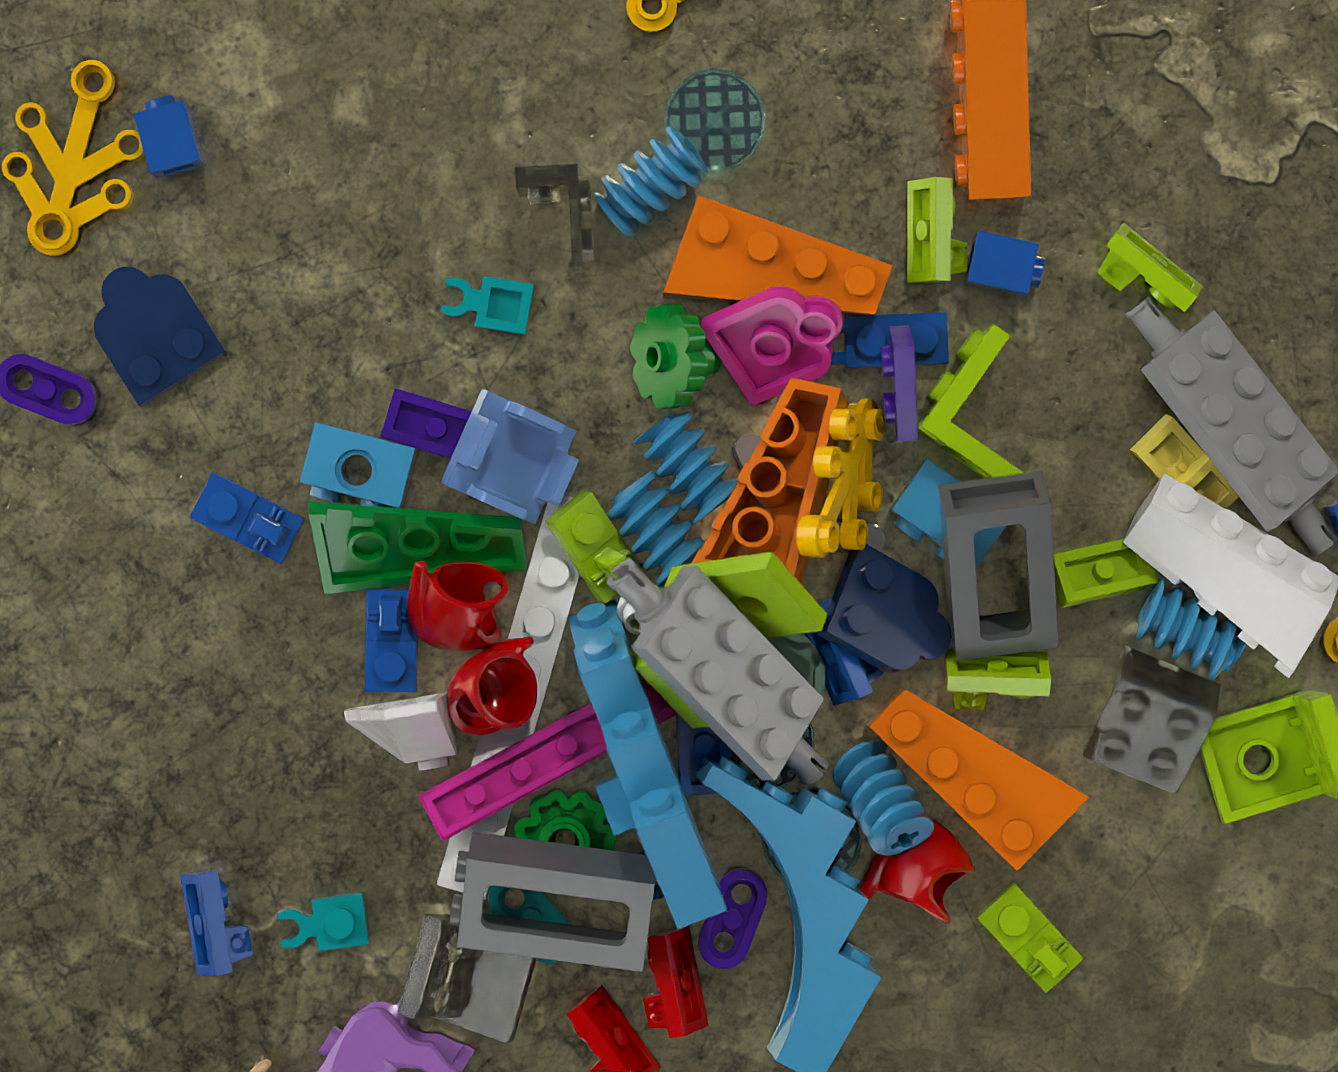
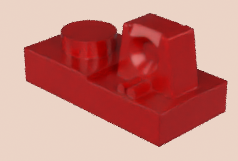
[643,926,709,1038]
[566,985,661,1072]

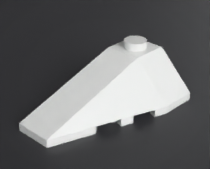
[344,692,459,771]

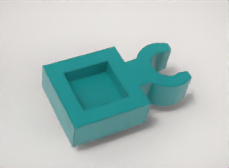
[441,276,535,336]
[277,892,370,951]

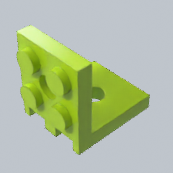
[918,324,1023,479]
[635,552,827,728]
[1192,689,1338,824]

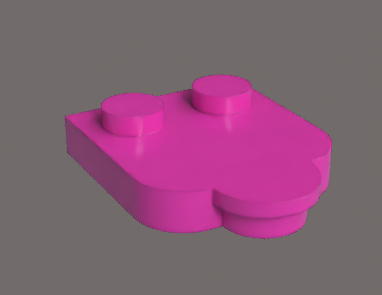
[700,286,843,406]

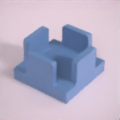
[440,389,578,524]

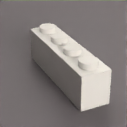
[1123,473,1338,678]

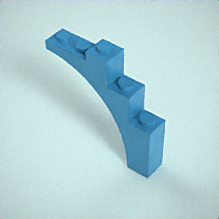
[568,599,727,929]
[695,756,881,1072]

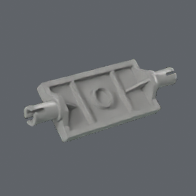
[1125,294,1338,557]
[607,560,828,785]

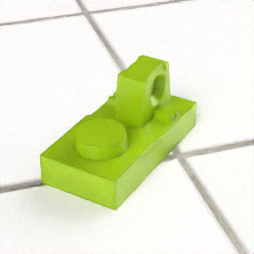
[907,177,967,284]
[1097,222,1203,312]
[545,490,643,604]
[1054,539,1159,608]
[944,649,1051,710]
[976,882,1083,993]

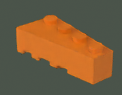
[950,0,1031,200]
[663,195,893,317]
[691,378,849,586]
[866,687,1089,871]

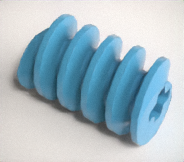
[594,125,708,236]
[633,411,738,525]
[607,470,704,587]
[1136,578,1247,680]
[832,740,934,855]

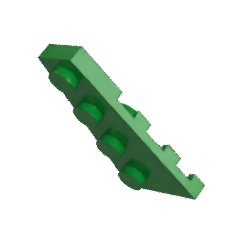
[309,501,528,594]

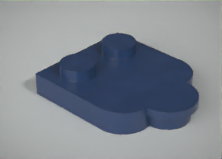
[94,267,227,407]
[817,544,951,673]

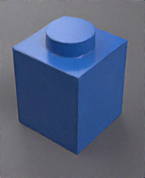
[133,95,206,179]
[964,231,1045,298]

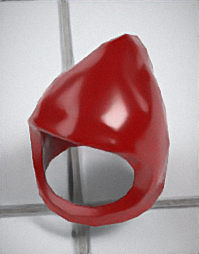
[407,561,509,652]
[447,637,537,735]
[860,819,975,924]

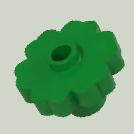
[630,304,722,409]
[515,788,617,851]

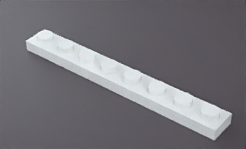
[436,495,580,899]

